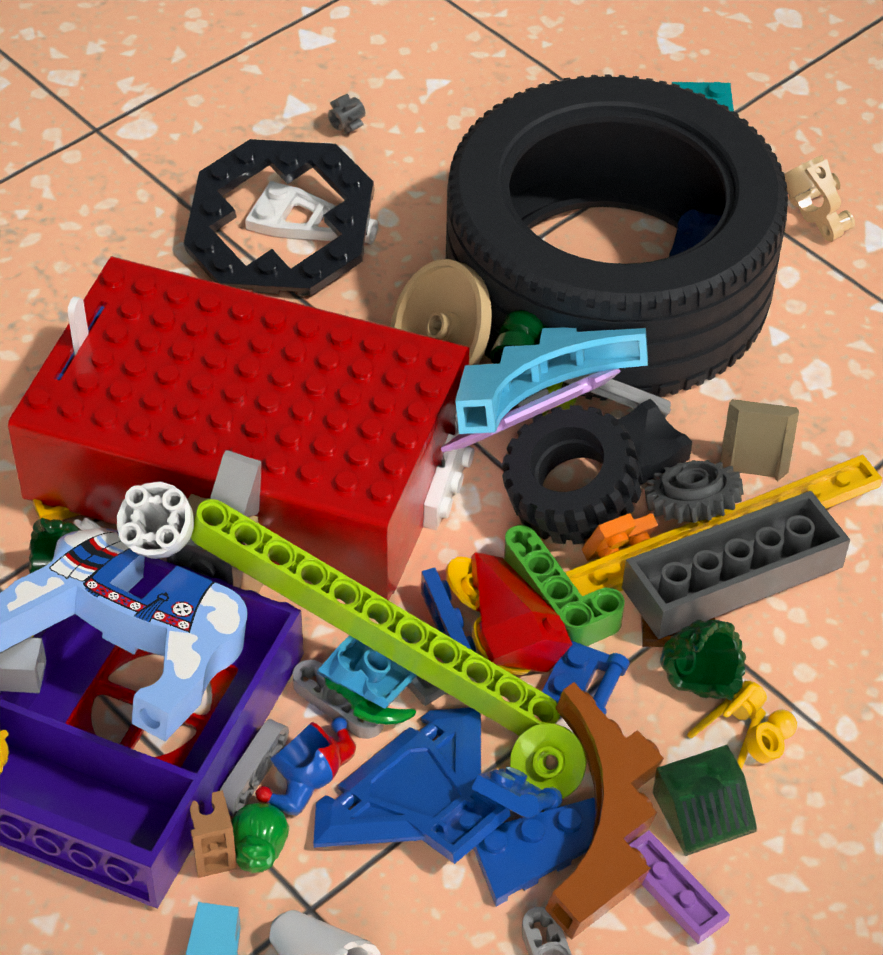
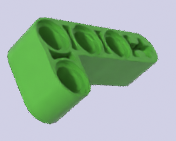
[504,525,625,646]

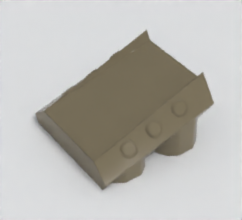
[720,399,799,482]

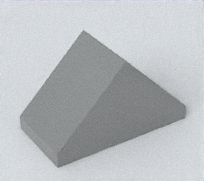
[210,450,261,517]

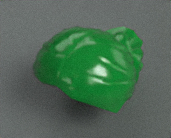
[231,803,289,874]

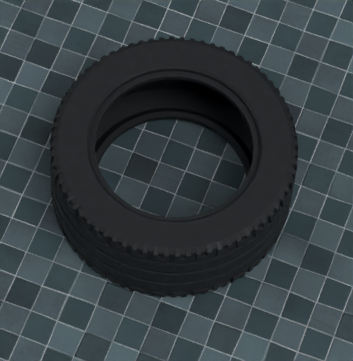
[446,74,788,401]

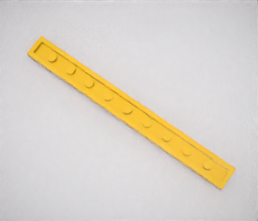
[565,454,882,596]

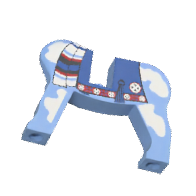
[0,528,247,742]

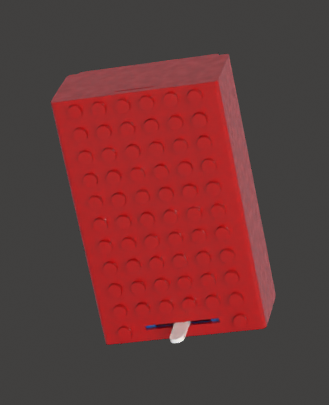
[8,256,470,601]

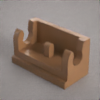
[190,790,237,878]

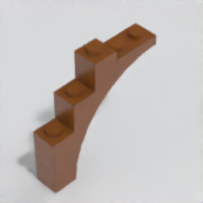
[545,682,664,940]

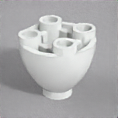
[117,482,194,559]

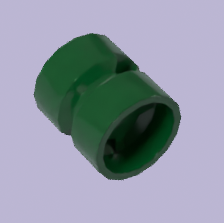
[490,311,546,364]

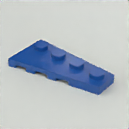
[473,797,596,907]

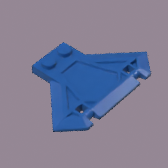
[313,707,511,864]

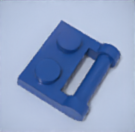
[542,641,630,715]
[471,766,563,818]

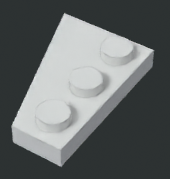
[423,412,474,531]

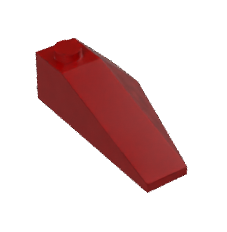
[471,552,573,673]

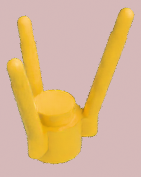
[687,681,767,774]

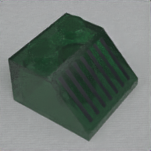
[652,745,757,856]

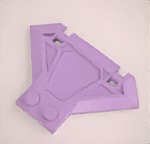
[441,369,621,452]

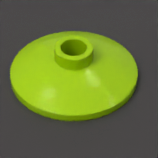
[510,723,587,799]

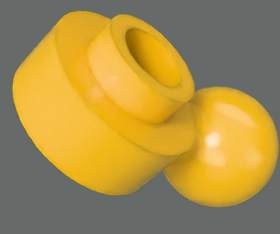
[746,709,797,764]

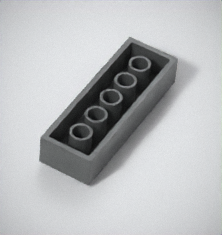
[622,491,850,639]

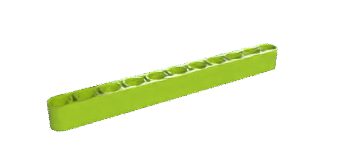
[190,499,560,736]

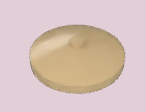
[390,259,492,365]

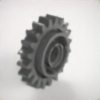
[645,460,744,523]

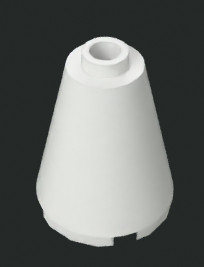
[269,910,381,955]

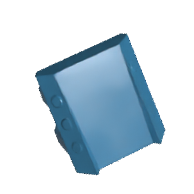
[317,635,417,709]

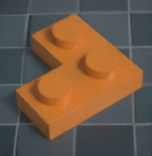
[582,513,658,561]

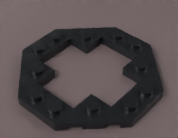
[184,139,375,296]

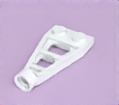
[245,181,378,245]

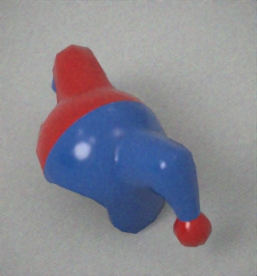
[255,717,356,816]

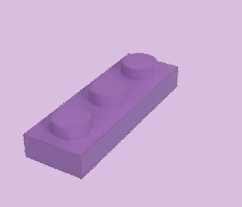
[629,830,730,944]

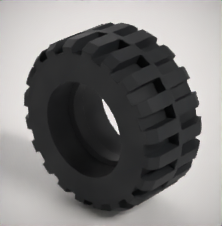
[502,405,643,545]

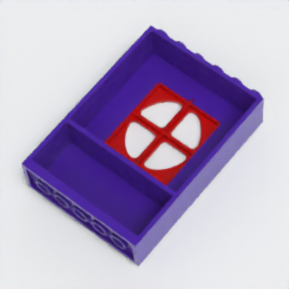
[0,557,304,909]

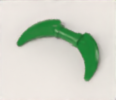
[324,677,416,725]

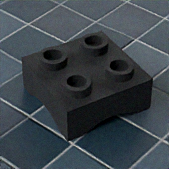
[618,398,692,485]

